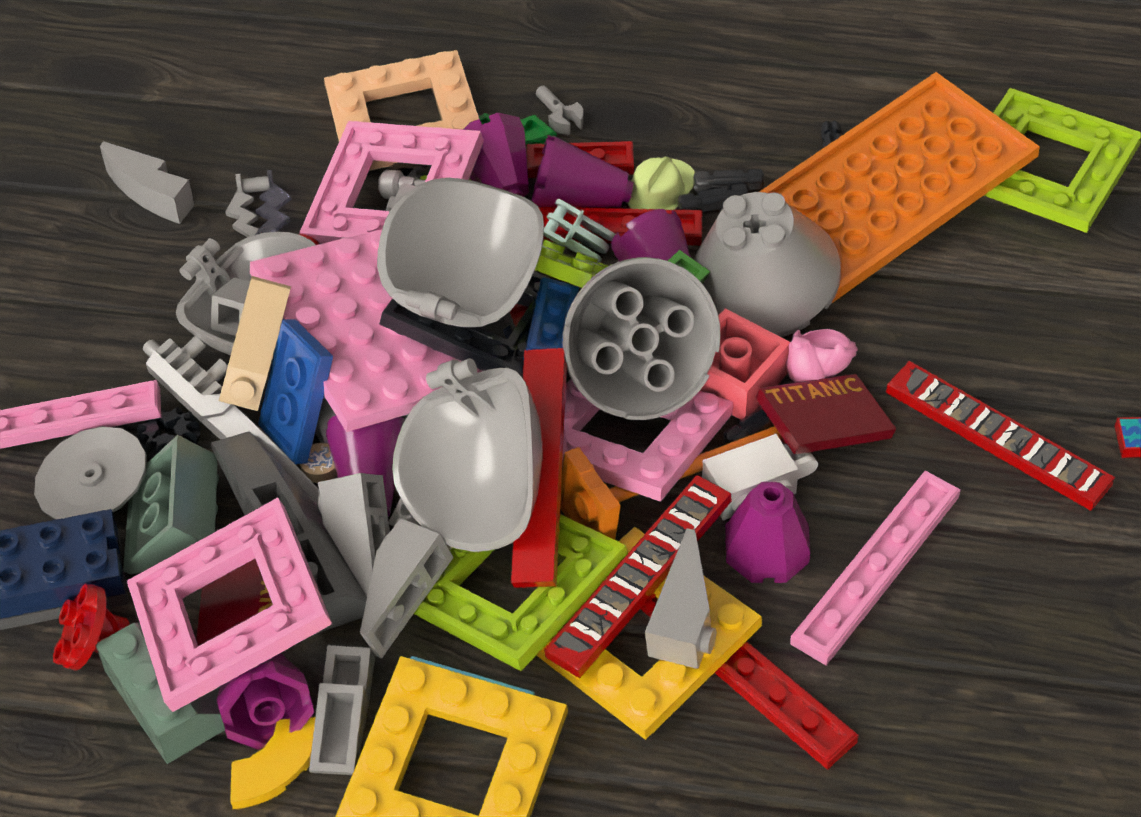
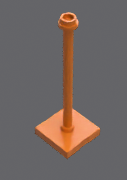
[560,426,786,540]

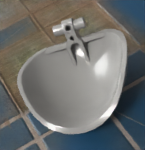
[377,178,544,327]
[176,232,315,364]
[392,358,543,552]

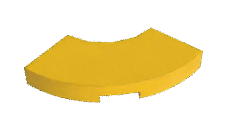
[231,717,315,809]

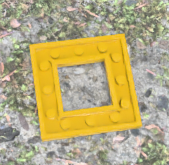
[536,527,762,740]
[336,656,568,817]

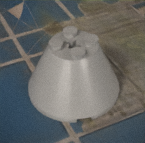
[694,192,841,337]
[563,257,720,420]

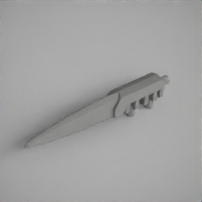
[143,336,319,505]

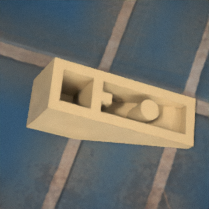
[219,276,291,411]

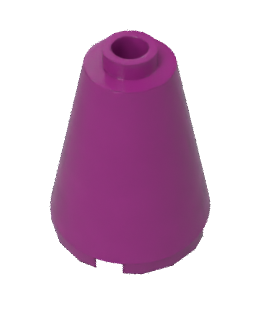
[532,135,634,208]
[611,209,691,261]
[326,415,405,517]

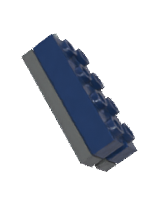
[0,509,129,630]

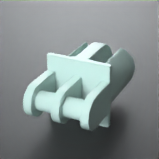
[543,199,616,263]

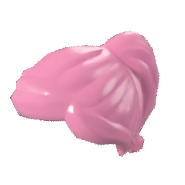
[786,329,858,383]

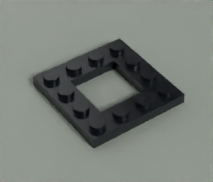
[379,271,579,378]

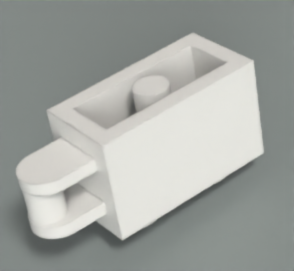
[702,434,818,520]

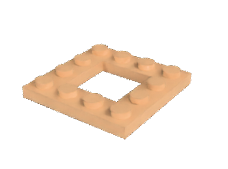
[324,50,479,171]

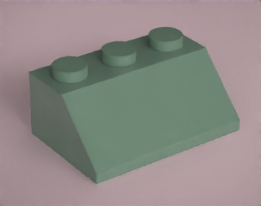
[123,435,219,574]
[96,622,225,764]

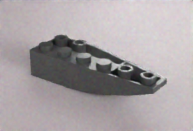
[211,431,367,635]

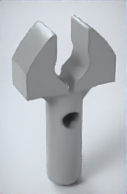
[536,86,584,135]

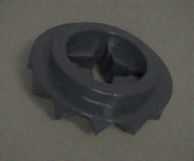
[137,406,200,459]

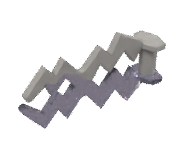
[226,170,291,237]

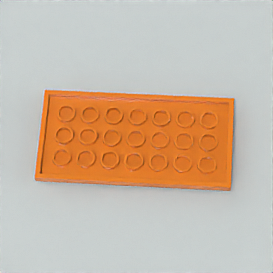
[759,72,1040,304]

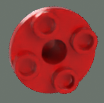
[53,584,130,670]

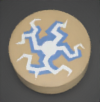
[300,443,337,483]

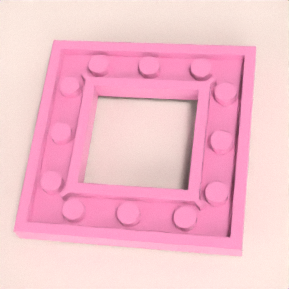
[299,121,484,244]
[562,379,733,502]
[127,498,332,712]

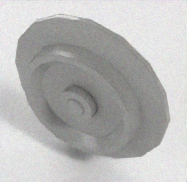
[34,426,146,520]

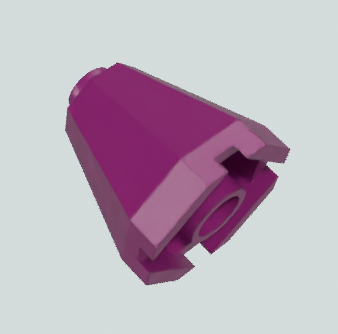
[463,113,529,197]
[725,482,810,583]
[217,653,314,750]

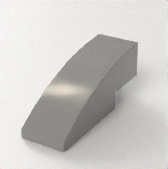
[100,141,194,224]
[309,645,375,775]

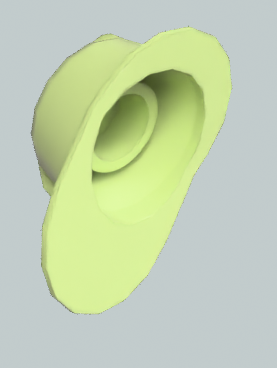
[626,156,695,210]

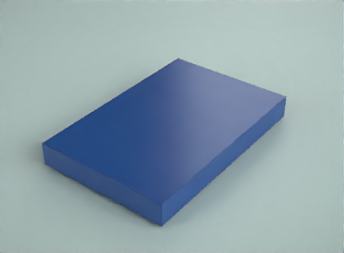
[258,319,333,464]

